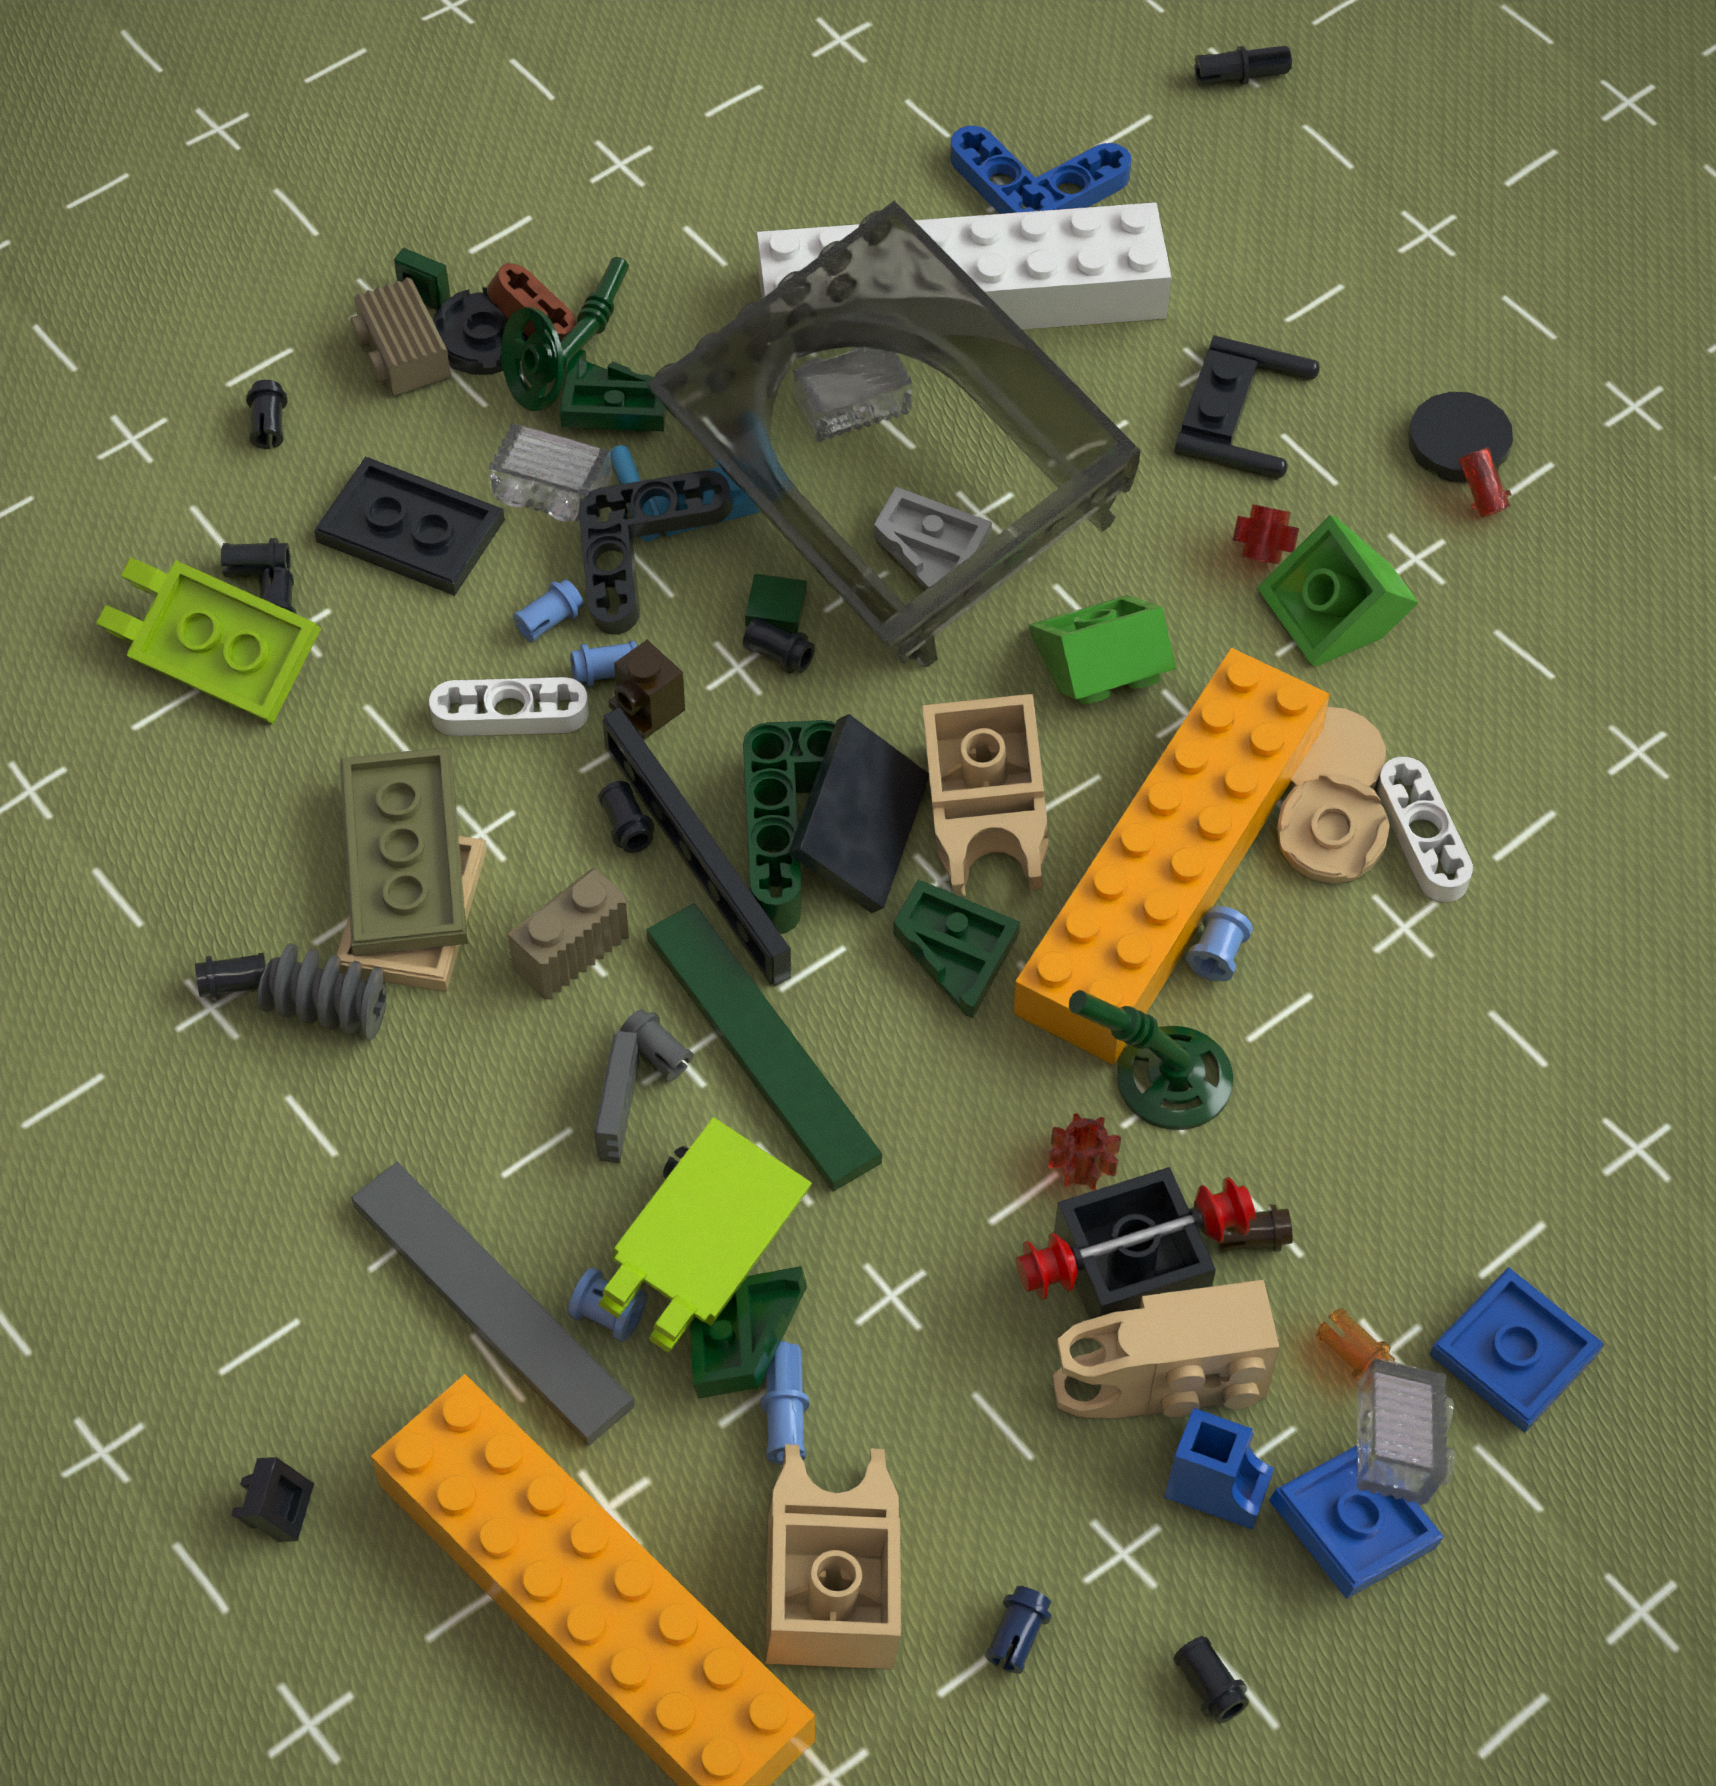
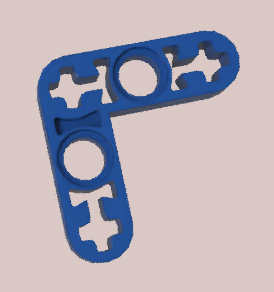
[950,126,1131,214]

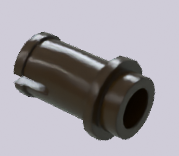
[1218,1204,1293,1253]

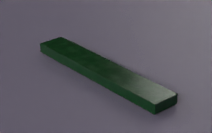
[646,903,882,1192]

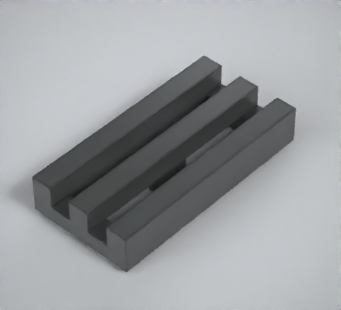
[594,1031,639,1163]

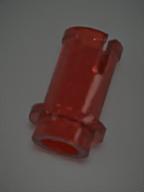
[1458,447,1512,518]

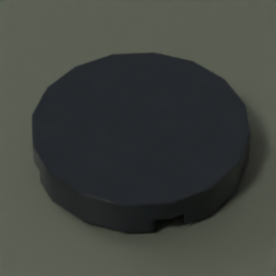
[433,287,529,375]
[1408,392,1513,482]

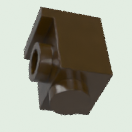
[609,639,685,740]

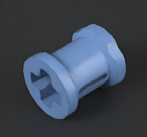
[1185,906,1253,981]
[568,1267,647,1342]

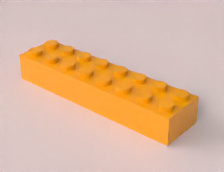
[1014,648,1330,1065]
[371,1374,816,1786]

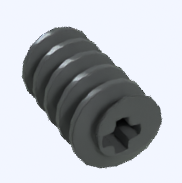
[257,943,387,1040]

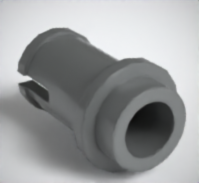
[620,1009,694,1081]

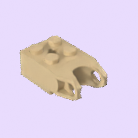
[922,694,1049,897]
[1052,1280,1280,1419]
[765,1444,901,1669]

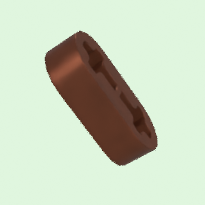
[487,263,576,341]

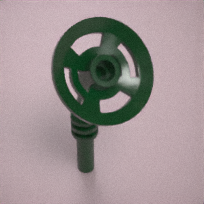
[501,257,629,411]
[1069,990,1233,1130]

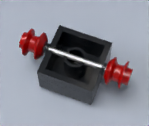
[1016,1167,1255,1319]

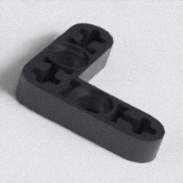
[579,471,734,634]

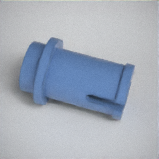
[513,579,584,642]
[570,641,637,687]

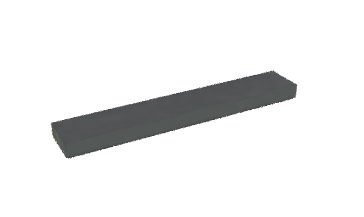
[351,1162,634,1446]

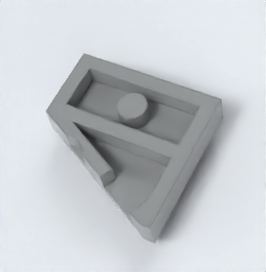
[874,487,992,609]

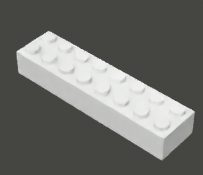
[757,203,1172,349]

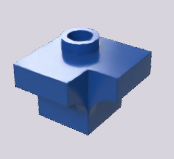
[1164,1408,1274,1530]

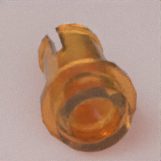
[1316,1308,1395,1385]

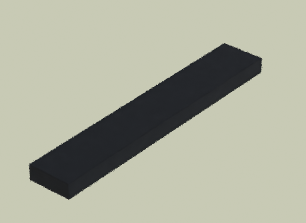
[603,708,791,987]

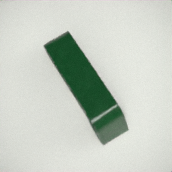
[743,720,836,934]

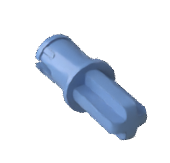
[761,1341,809,1465]

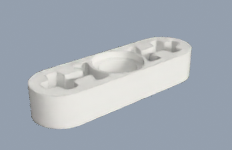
[429,677,589,736]
[1377,757,1473,902]

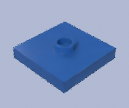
[1429,1267,1604,1433]
[1269,1440,1444,1599]

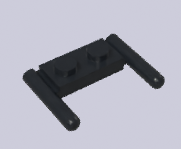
[1174,335,1320,478]

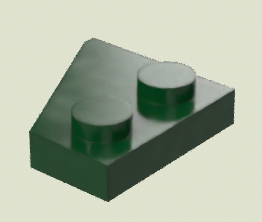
[560,350,668,432]
[893,879,1020,1018]
[690,1266,807,1399]

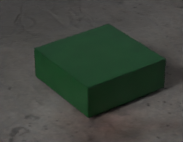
[394,247,451,310]
[745,574,807,634]

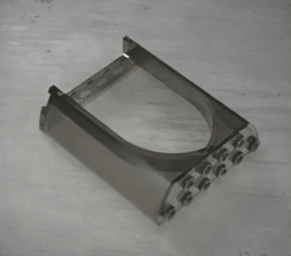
[647,200,1141,667]

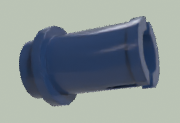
[985,1586,1052,1674]

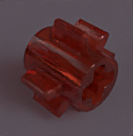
[1232,504,1299,564]
[1048,1113,1121,1190]

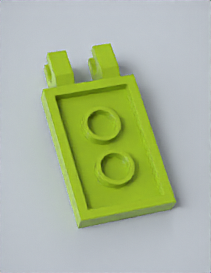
[96,557,321,725]
[598,1117,812,1353]

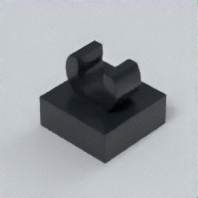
[231,1457,314,1542]

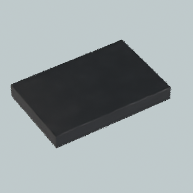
[314,456,505,596]
[788,714,929,913]

